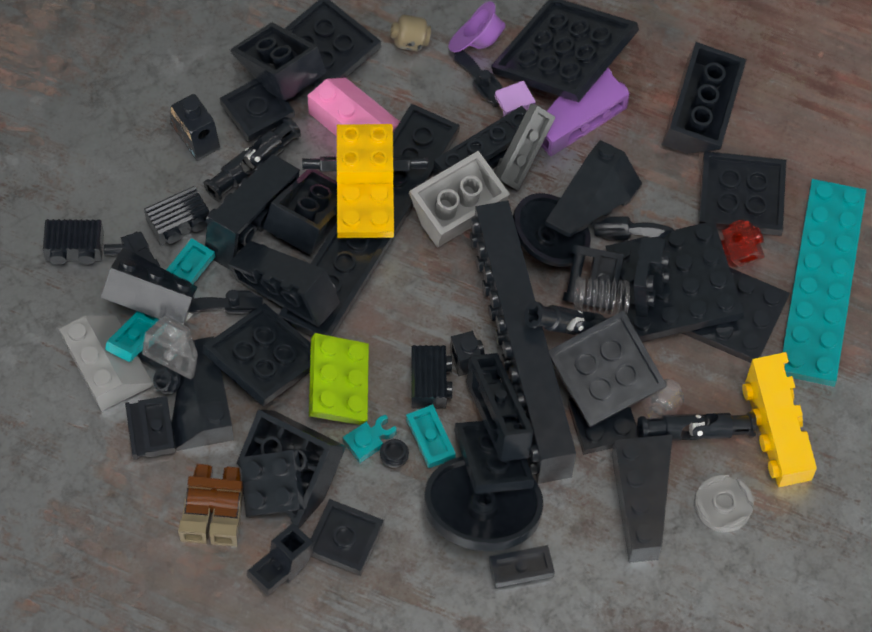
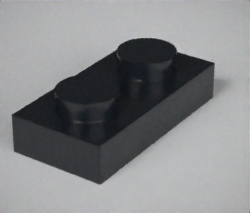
[489,545,555,588]

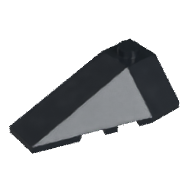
[545,140,642,237]
[171,336,234,451]

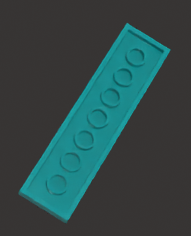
[782,179,867,387]

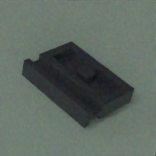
[125,396,176,460]

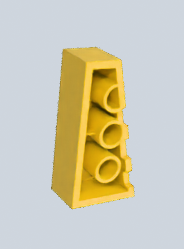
[742,352,817,487]

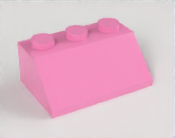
[307,78,400,136]

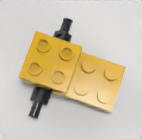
[302,124,428,238]

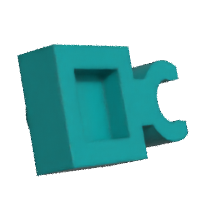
[342,415,397,464]

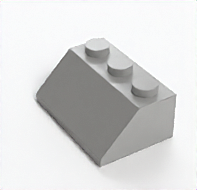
[409,151,510,248]
[59,315,154,412]

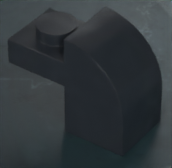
[247,523,314,596]

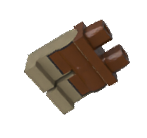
[178,464,244,547]

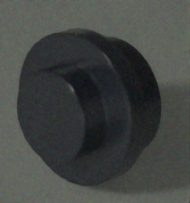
[153,366,180,395]
[380,439,409,468]

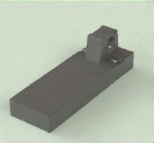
[494,104,556,191]

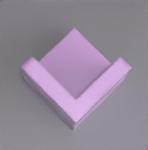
[495,81,535,117]

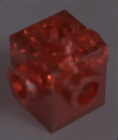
[721,220,765,267]

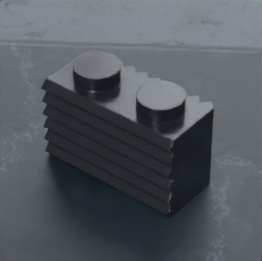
[144,186,209,246]
[43,219,104,264]
[411,345,452,408]

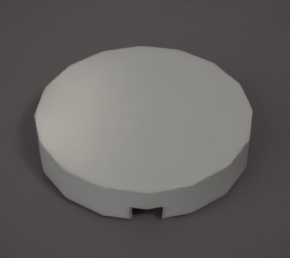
[694,474,754,532]

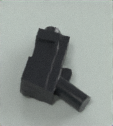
[104,231,160,266]

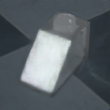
[142,315,198,379]

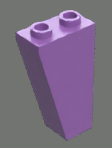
[541,68,629,157]

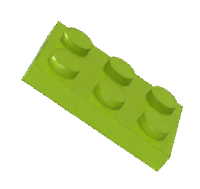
[309,333,369,425]

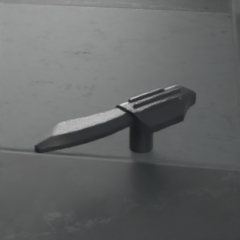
[454,50,503,108]
[594,216,674,240]
[189,290,263,314]

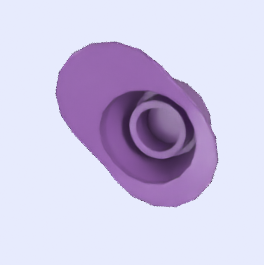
[448,1,505,52]

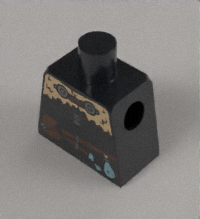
[170,94,220,161]

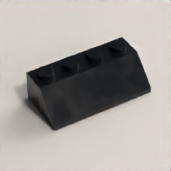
[662,42,747,154]

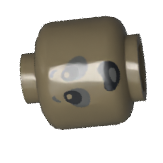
[390,14,431,51]

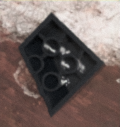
[236,409,346,528]

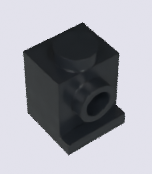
[450,331,485,377]

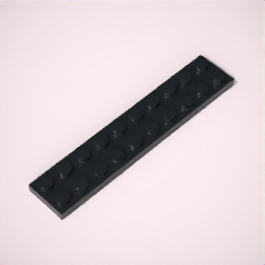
[278,103,460,336]

